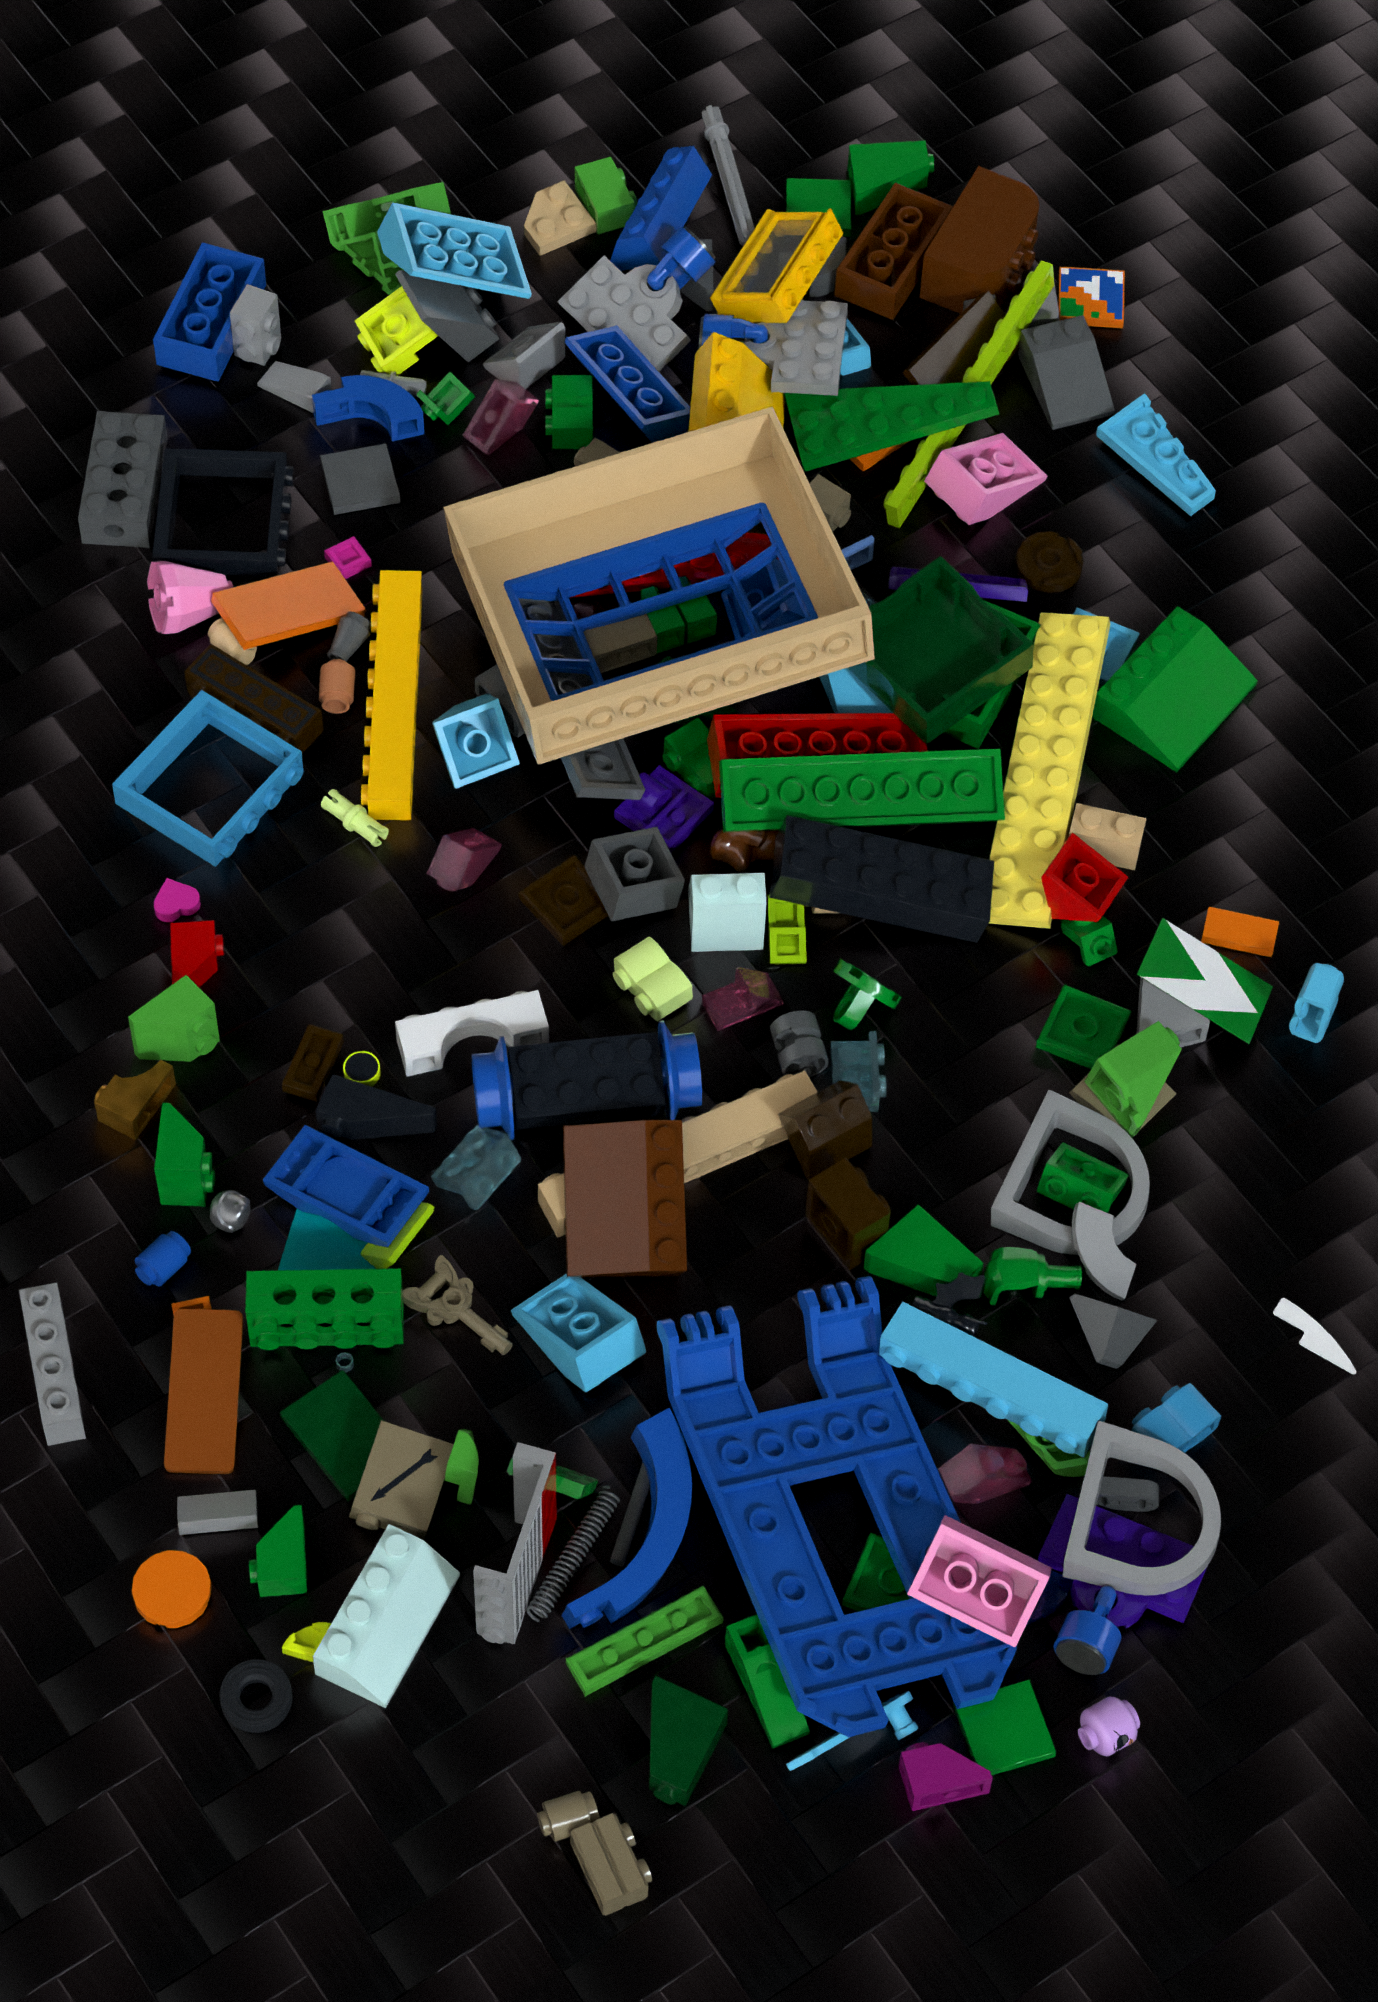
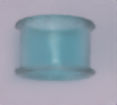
[336,1352,354,1372]

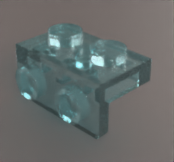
[431,1125,521,1210]

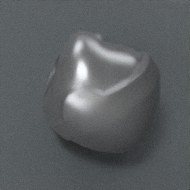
[210,1190,250,1233]

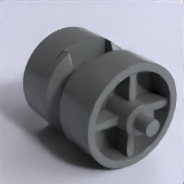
[770,1011,829,1078]

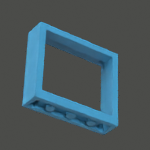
[112,690,304,867]

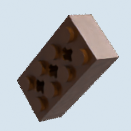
[834,183,953,320]

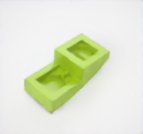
[767,895,807,964]

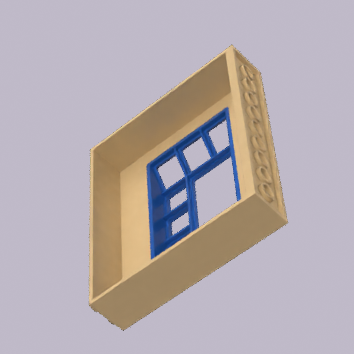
[443,406,875,765]

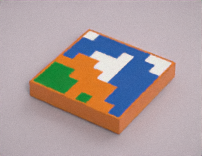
[1058,267,1125,328]

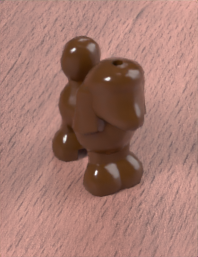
[710,828,779,872]

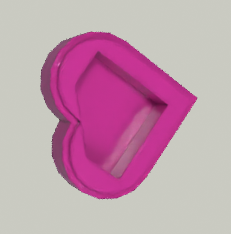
[154,878,201,922]

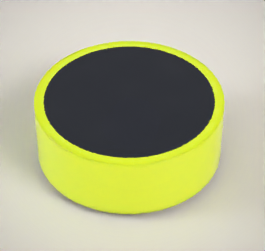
[343,1051,381,1087]

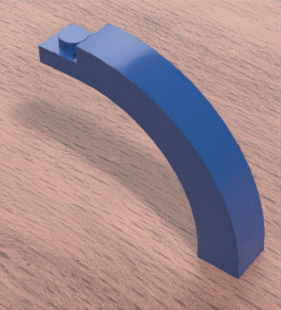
[561,1408,692,1629]

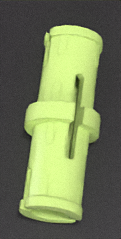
[321,789,389,847]

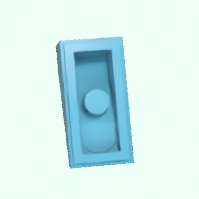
[840,318,871,376]

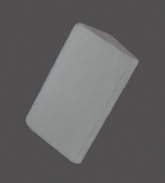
[177,1490,258,1535]

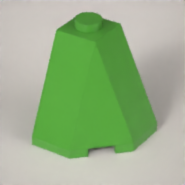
[1084,1021,1182,1138]

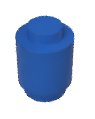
[135,1231,191,1286]

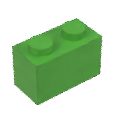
[575,157,638,235]

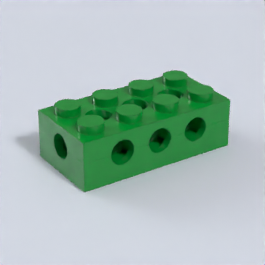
[245,1268,404,1350]

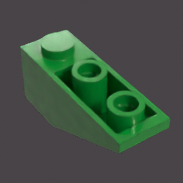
[725,1614,810,1749]

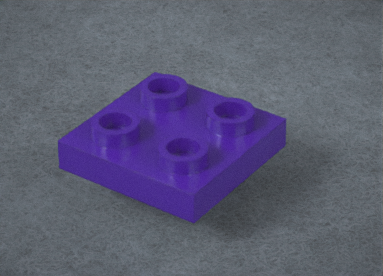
[614,765,714,854]

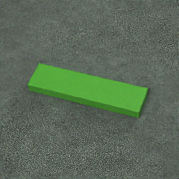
[566,1586,723,1696]

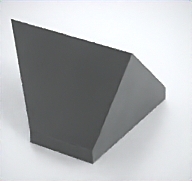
[1069,1294,1157,1369]

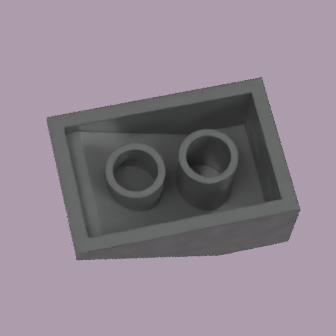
[395,270,500,362]
[1018,315,1115,430]

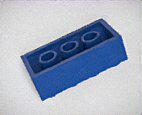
[610,146,712,271]
[564,325,690,443]

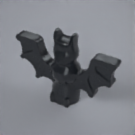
[912,1272,988,1341]

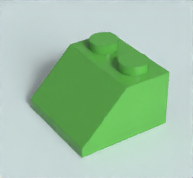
[128,975,220,1062]

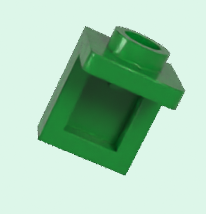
[416,372,476,425]
[1060,916,1117,966]

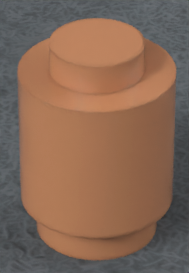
[319,659,355,714]

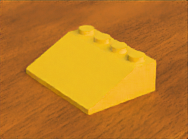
[688,332,785,432]

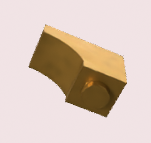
[94,1059,176,1140]

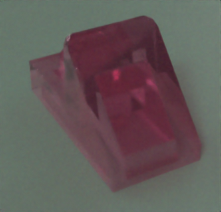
[702,967,783,1031]

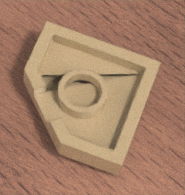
[524,180,596,256]

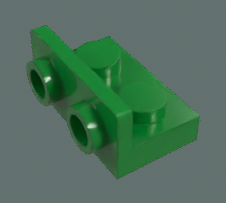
[1037,1142,1129,1213]

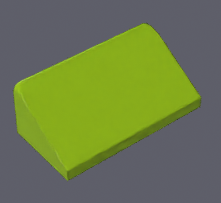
[360,1202,435,1269]

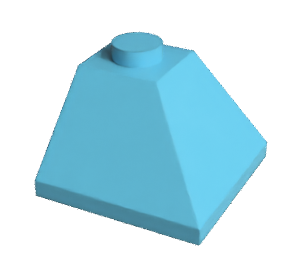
[432,693,520,789]

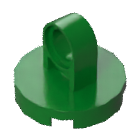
[833,958,902,1030]

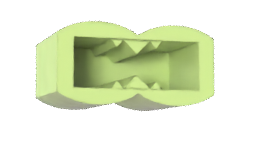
[613,937,693,1021]

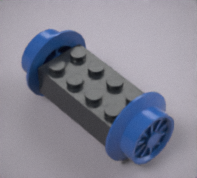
[471,1020,702,1140]

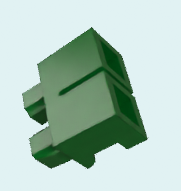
[640,576,717,653]

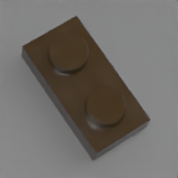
[282,1024,344,1102]

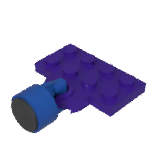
[1037,1494,1209,1675]

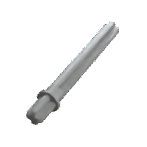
[702,105,755,246]

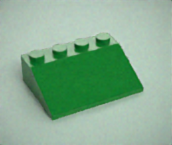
[1092,606,1258,772]

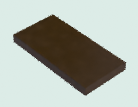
[903,291,1020,385]

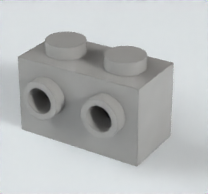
[230,284,281,366]

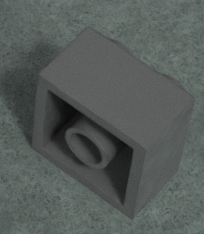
[584,827,685,921]

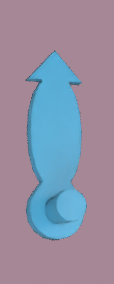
[786,1691,918,1771]

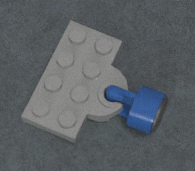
[557,227,716,372]
[699,300,848,396]

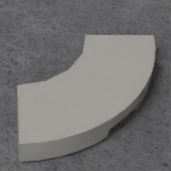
[1072,1202,1136,1300]

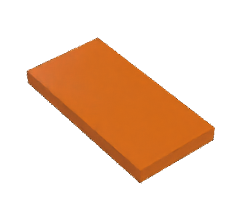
[211,561,366,650]

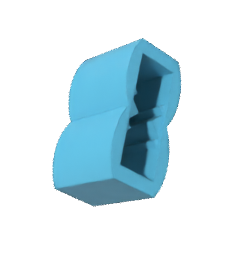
[1289,963,1344,1043]

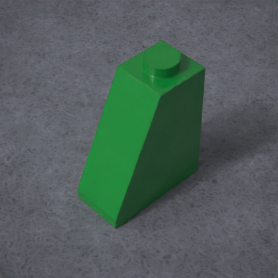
[847,140,934,215]
[863,1205,984,1297]

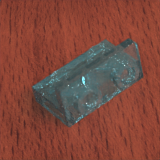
[830,1031,886,1112]

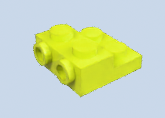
[355,286,438,376]

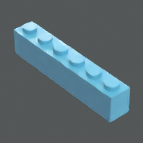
[879,1301,1108,1458]

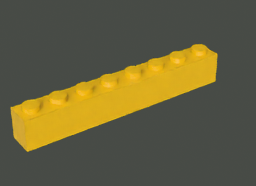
[361,570,423,820]

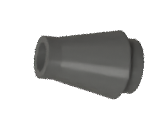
[327,612,371,662]

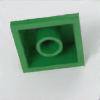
[154,1103,215,1207]

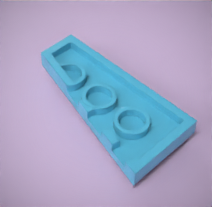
[1096,393,1216,516]

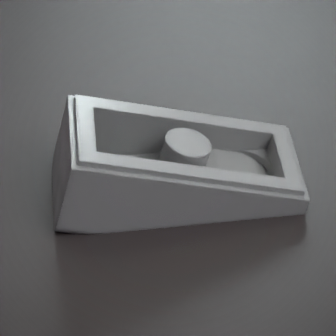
[257,361,332,413]

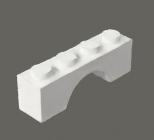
[395,990,549,1077]

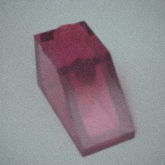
[463,379,539,455]
[427,828,502,891]

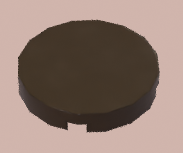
[1015,531,1084,593]

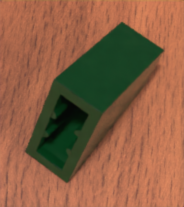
[649,1676,728,1806]

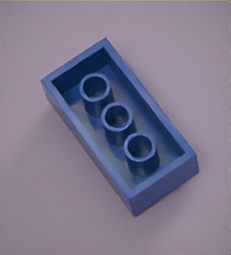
[153,242,266,382]

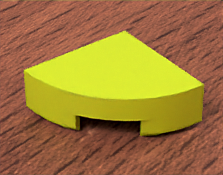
[282,1622,331,1662]

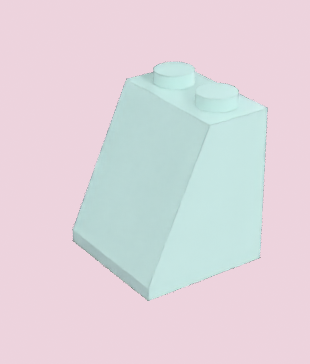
[688,873,767,952]

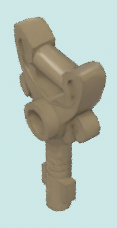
[403,1255,513,1355]

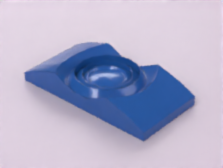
[263,1125,430,1248]

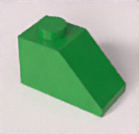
[249,1505,307,1597]

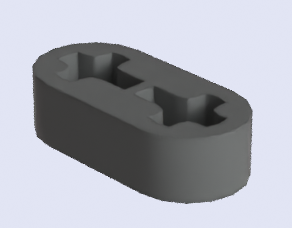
[1096,1476,1159,1512]

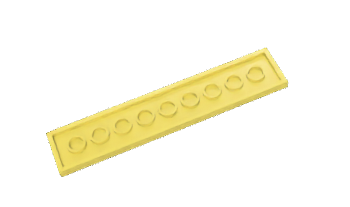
[989,613,1110,929]

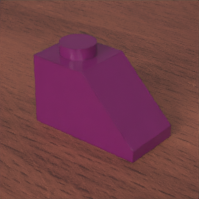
[899,1742,993,1811]

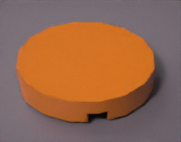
[132,1550,212,1628]

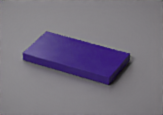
[889,567,1028,602]

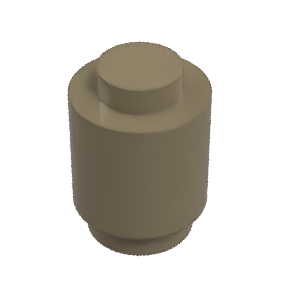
[537,1791,600,1842]

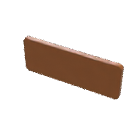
[164,1309,243,1474]

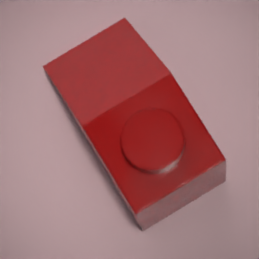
[170,920,224,988]

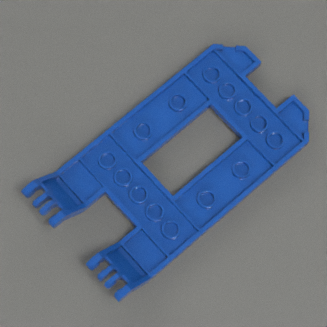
[657,1276,1017,1737]

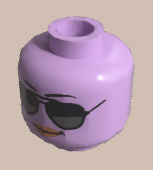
[1078,1696,1140,1757]

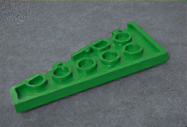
[784,381,999,472]

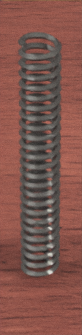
[526,1485,620,1622]

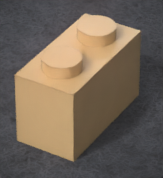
[1069,803,1146,870]

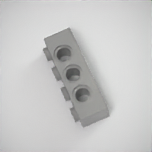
[19,1283,86,1446]

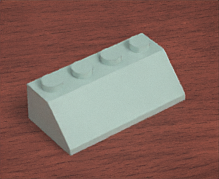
[313,1524,460,1708]

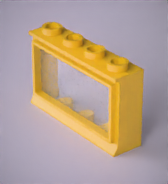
[710,208,844,323]

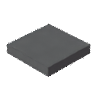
[320,444,400,515]

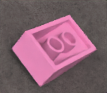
[924,433,1048,525]

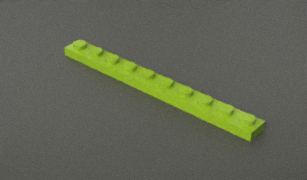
[884,260,1054,529]

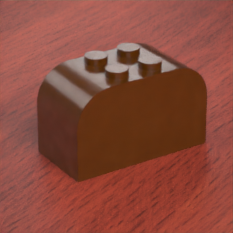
[919,166,1039,314]

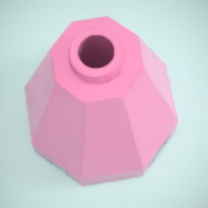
[147,561,233,634]

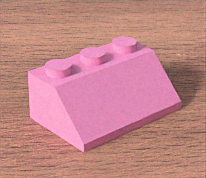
[907,1515,1052,1647]

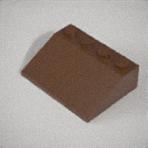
[563,1120,687,1277]

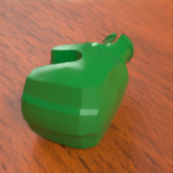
[983,1247,1082,1305]

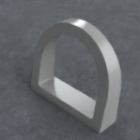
[991,1090,1150,1255]
[1063,1421,1221,1596]

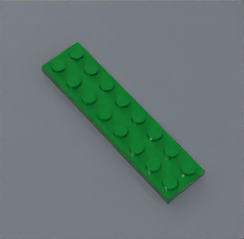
[719,749,1005,833]

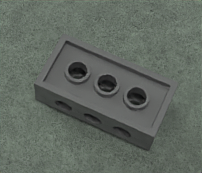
[78,411,168,548]

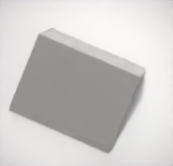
[483,322,565,395]

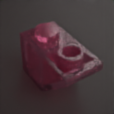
[938,1444,1032,1504]

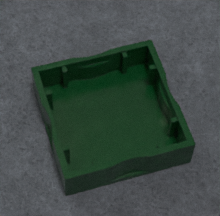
[848,556,1034,745]

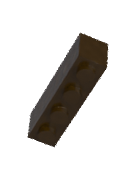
[185,644,323,754]

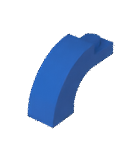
[312,375,424,442]

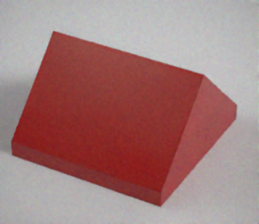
[1041,832,1128,922]

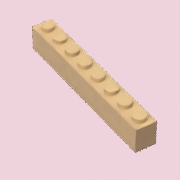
[538,1071,817,1238]

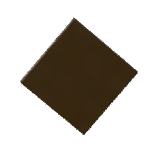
[518,855,608,946]

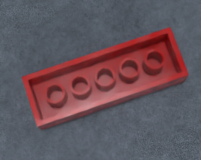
[707,713,928,797]

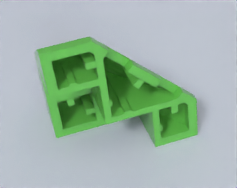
[323,182,451,295]

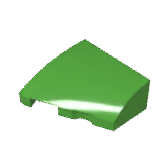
[444,1429,479,1505]

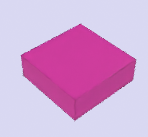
[324,536,372,579]

